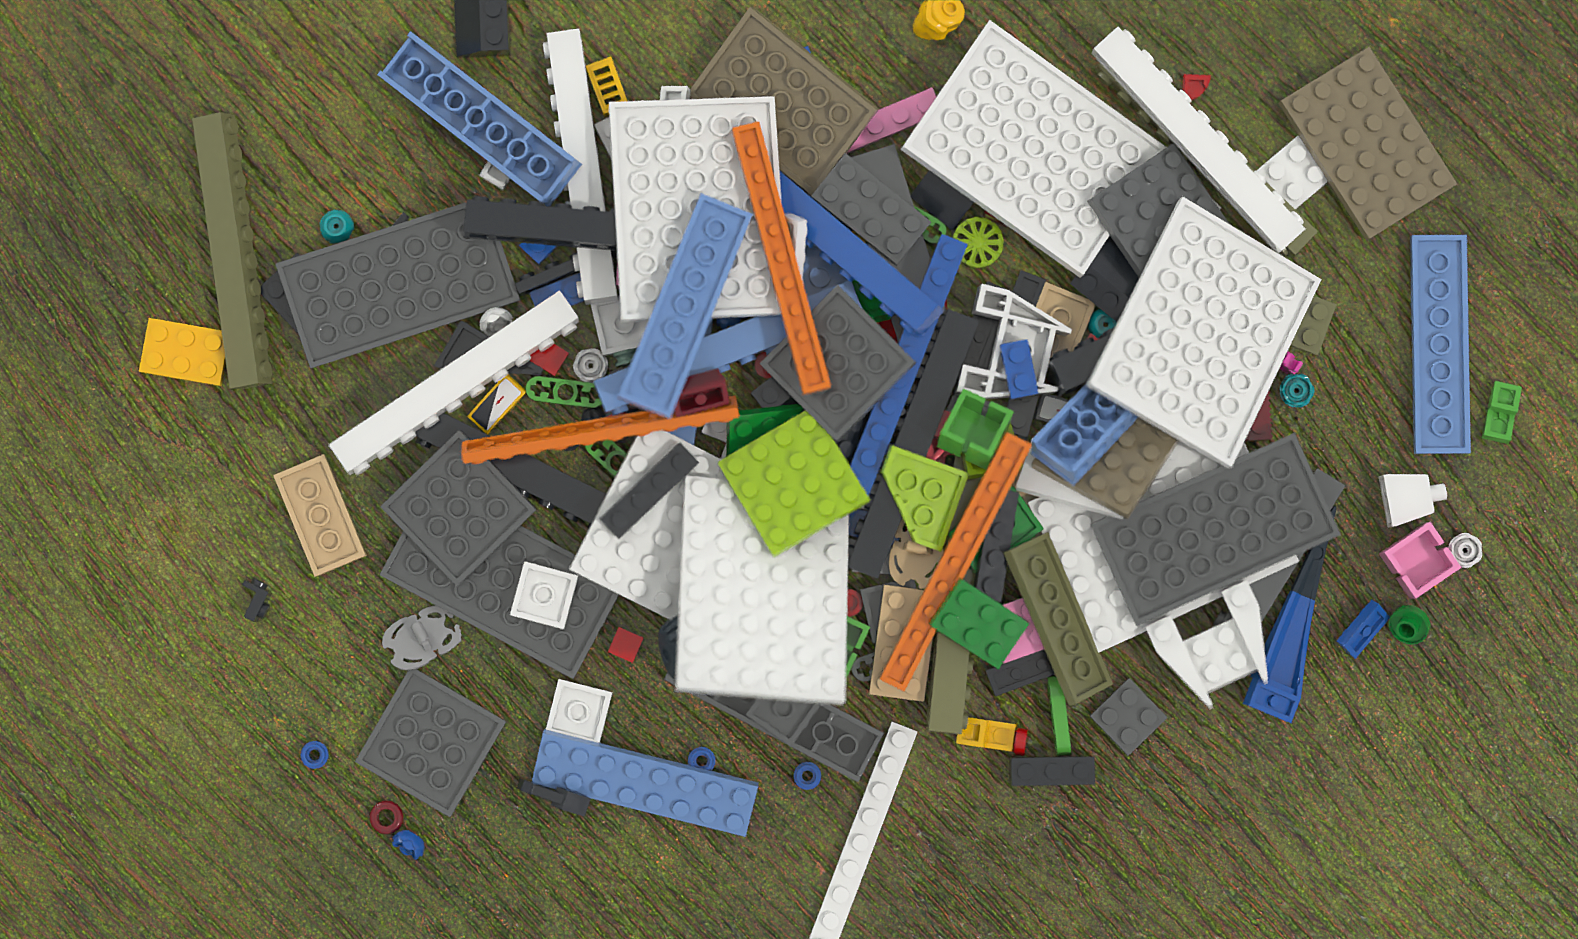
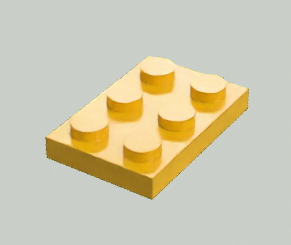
[139,318,226,386]

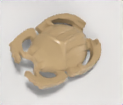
[889,518,946,589]

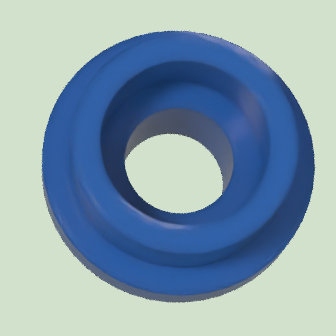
[301,741,329,769]
[688,747,715,771]
[794,762,821,790]

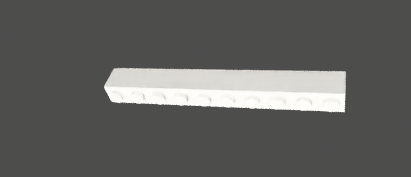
[1091,27,1305,253]
[543,29,618,305]
[329,291,579,475]

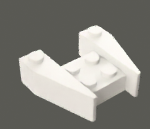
[953,284,1072,399]
[1145,580,1268,709]

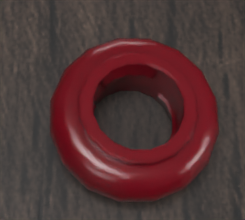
[369,800,404,835]

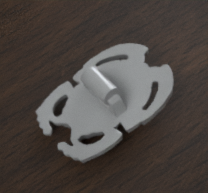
[382,605,462,671]

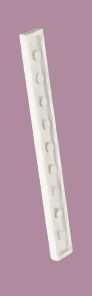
[809,722,917,939]

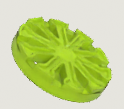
[953,217,1004,268]

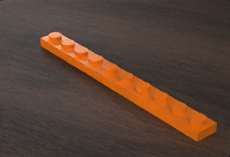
[731,121,831,395]
[462,395,739,464]
[879,431,1032,692]

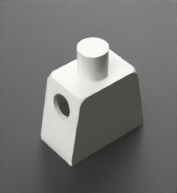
[1379,474,1447,528]

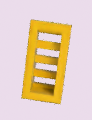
[586,57,627,117]

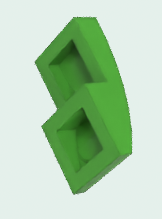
[1481,381,1522,444]

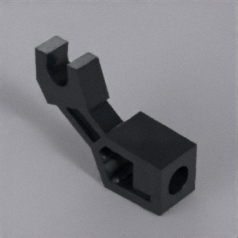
[517,778,591,817]

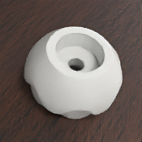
[480,307,513,337]
[573,348,608,383]
[1448,533,1482,568]

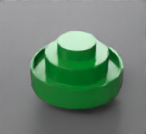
[1388,605,1431,644]

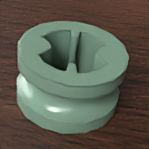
[613,348,637,367]

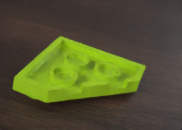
[881,445,969,552]

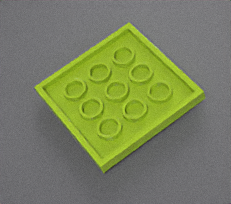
[717,411,870,558]

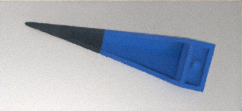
[1243,506,1337,723]

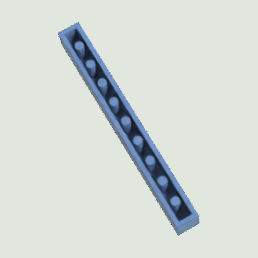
[593,281,862,416]

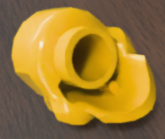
[913,0,965,40]

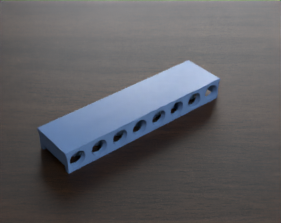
[377,31,582,207]
[1031,382,1139,486]

